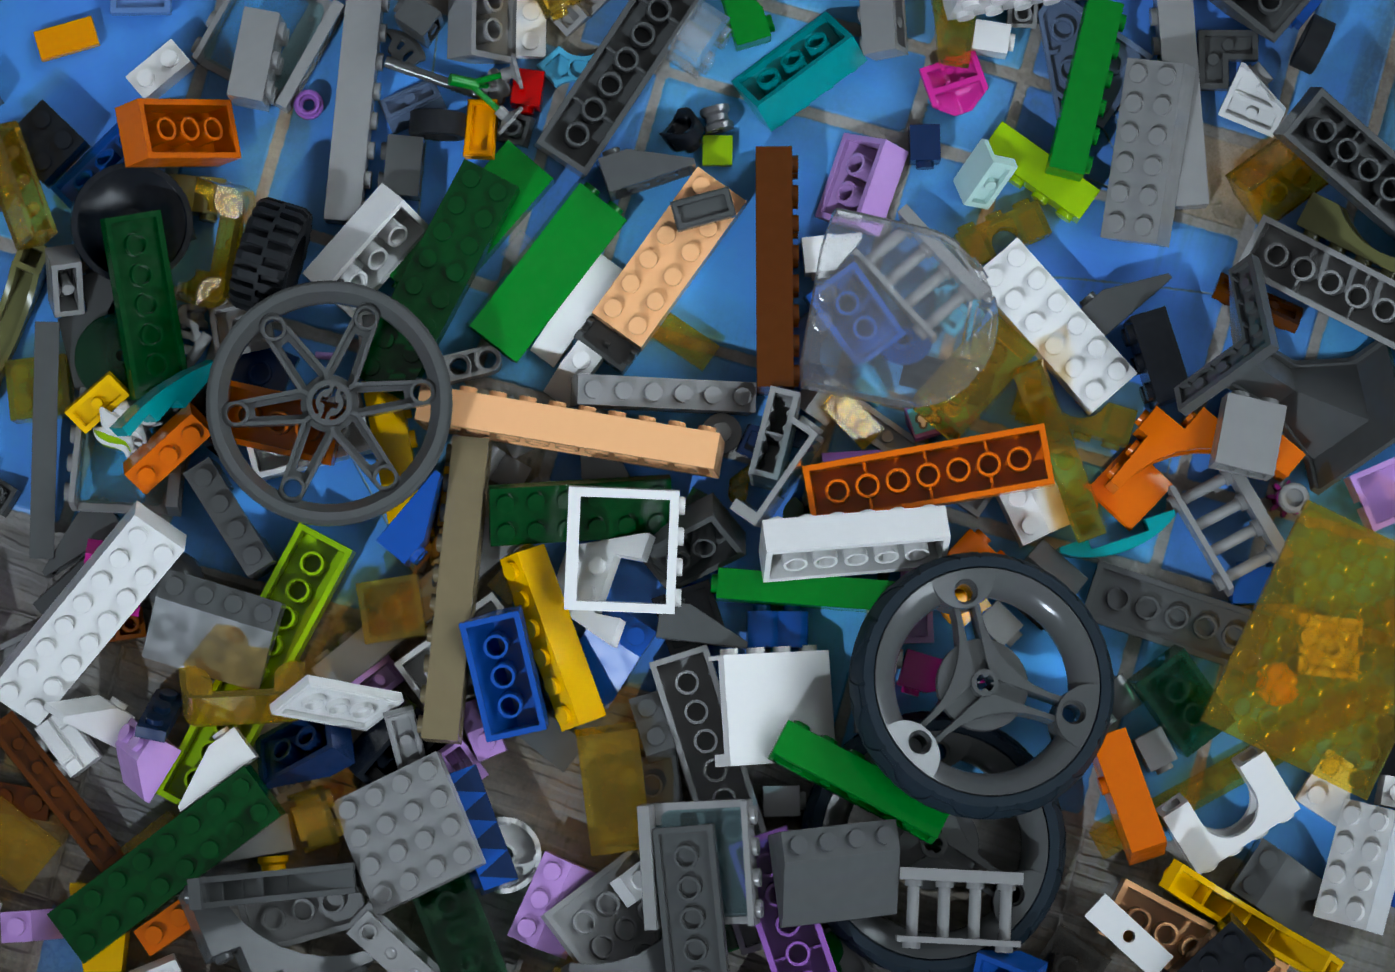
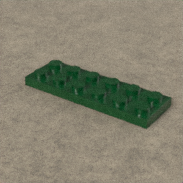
[100,210,187,400]
[488,474,671,547]

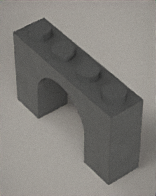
[183,457,279,581]

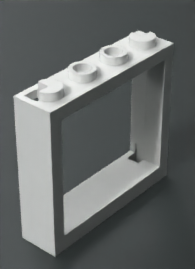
[564,485,685,614]

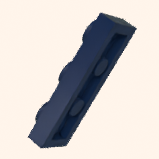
[134,688,186,743]

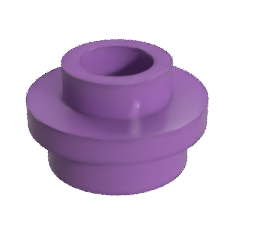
[294,90,324,120]

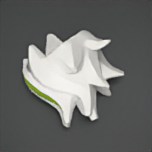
[93,397,163,458]

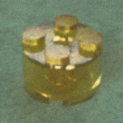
[286,785,344,854]

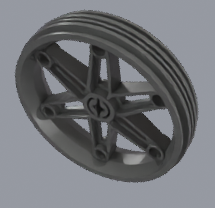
[206,280,453,527]

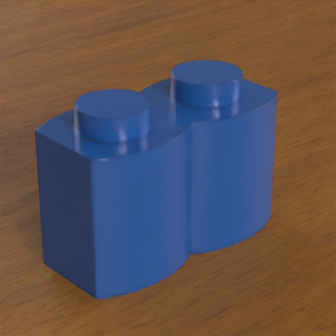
[746,605,808,649]

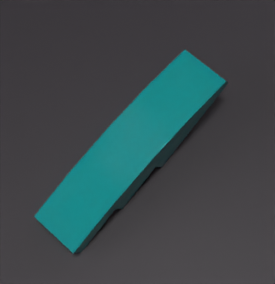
[110,360,214,436]

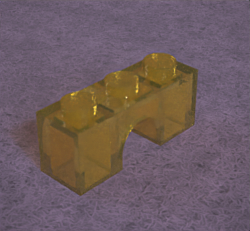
[953,198,1052,271]

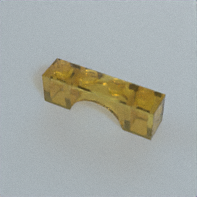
[1009,377,1138,451]

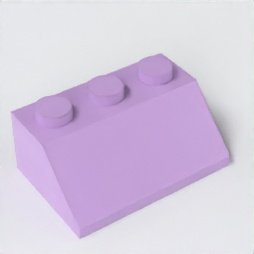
[815,133,909,236]
[507,851,597,960]

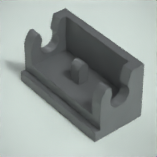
[574,316,641,376]

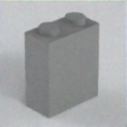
[1208,390,1287,482]

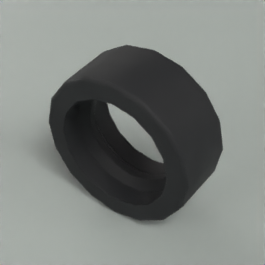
[1289,14,1336,75]
[409,108,467,141]

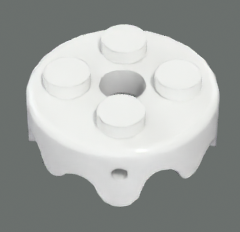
[494,817,542,894]

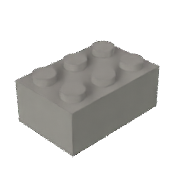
[226,6,290,112]

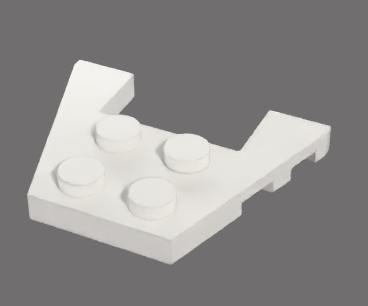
[557,533,656,648]

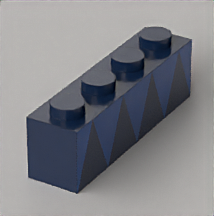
[449,764,519,896]

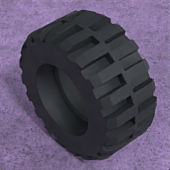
[229,197,313,317]

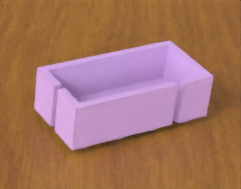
[1343,457,1395,534]

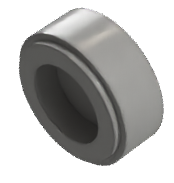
[1278,483,1310,514]

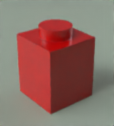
[510,68,546,115]

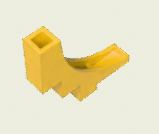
[1159,859,1345,972]

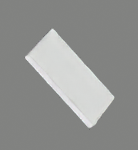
[269,675,404,731]

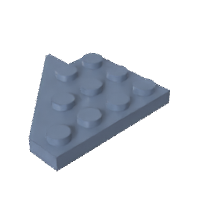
[1037,0,1153,131]

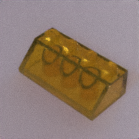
[1225,138,1329,225]

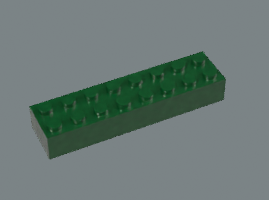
[359,159,520,400]
[47,764,286,964]

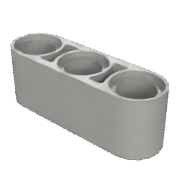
[421,346,502,385]

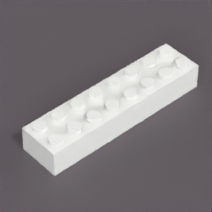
[0,501,187,726]

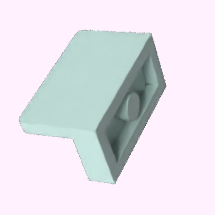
[953,138,1018,210]

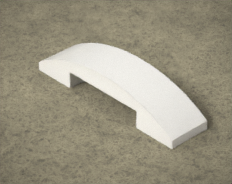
[530,254,623,368]

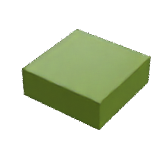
[702,135,733,167]

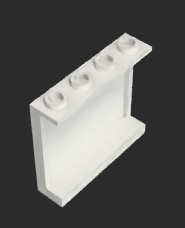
[708,645,835,767]

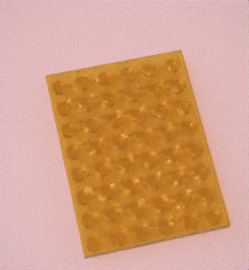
[1200,499,1395,801]

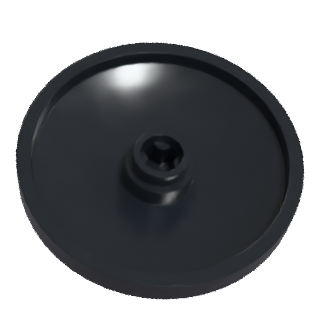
[70,163,193,280]

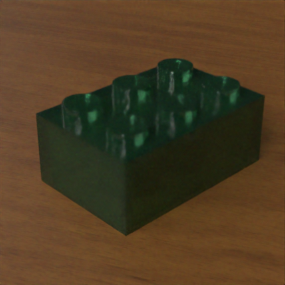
[1127,644,1236,757]

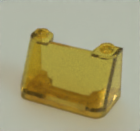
[176,177,256,308]
[179,660,305,727]

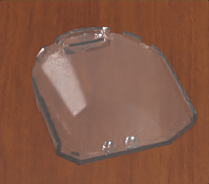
[800,208,998,408]

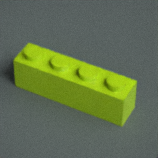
[988,121,1100,224]

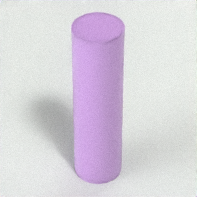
[315,351,342,361]

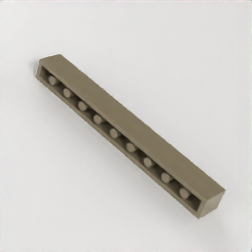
[417,436,493,745]

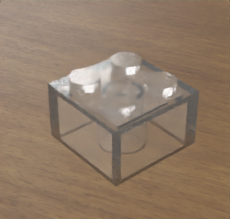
[667,0,732,79]

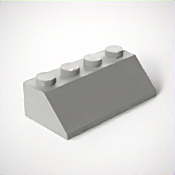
[447,0,517,64]

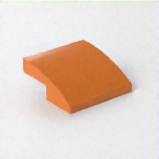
[1086,444,1173,531]

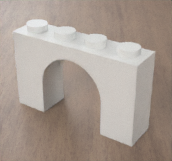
[1155,743,1301,875]

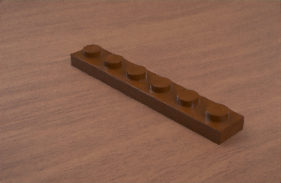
[0,711,126,873]

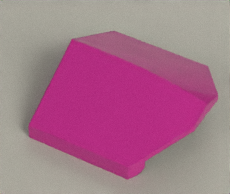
[919,51,989,116]

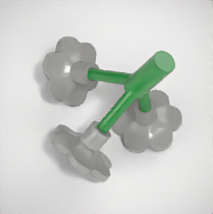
[448,53,524,135]

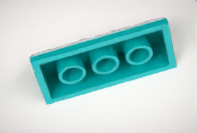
[731,11,867,132]

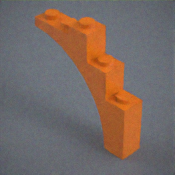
[1104,406,1306,494]

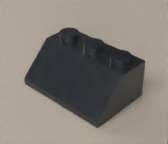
[347,691,446,785]

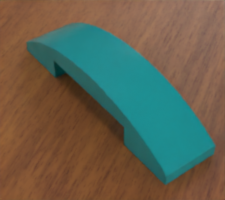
[1056,509,1176,559]

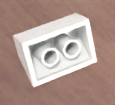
[995,482,1075,548]

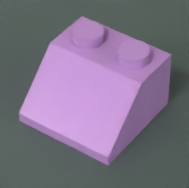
[115,718,181,803]

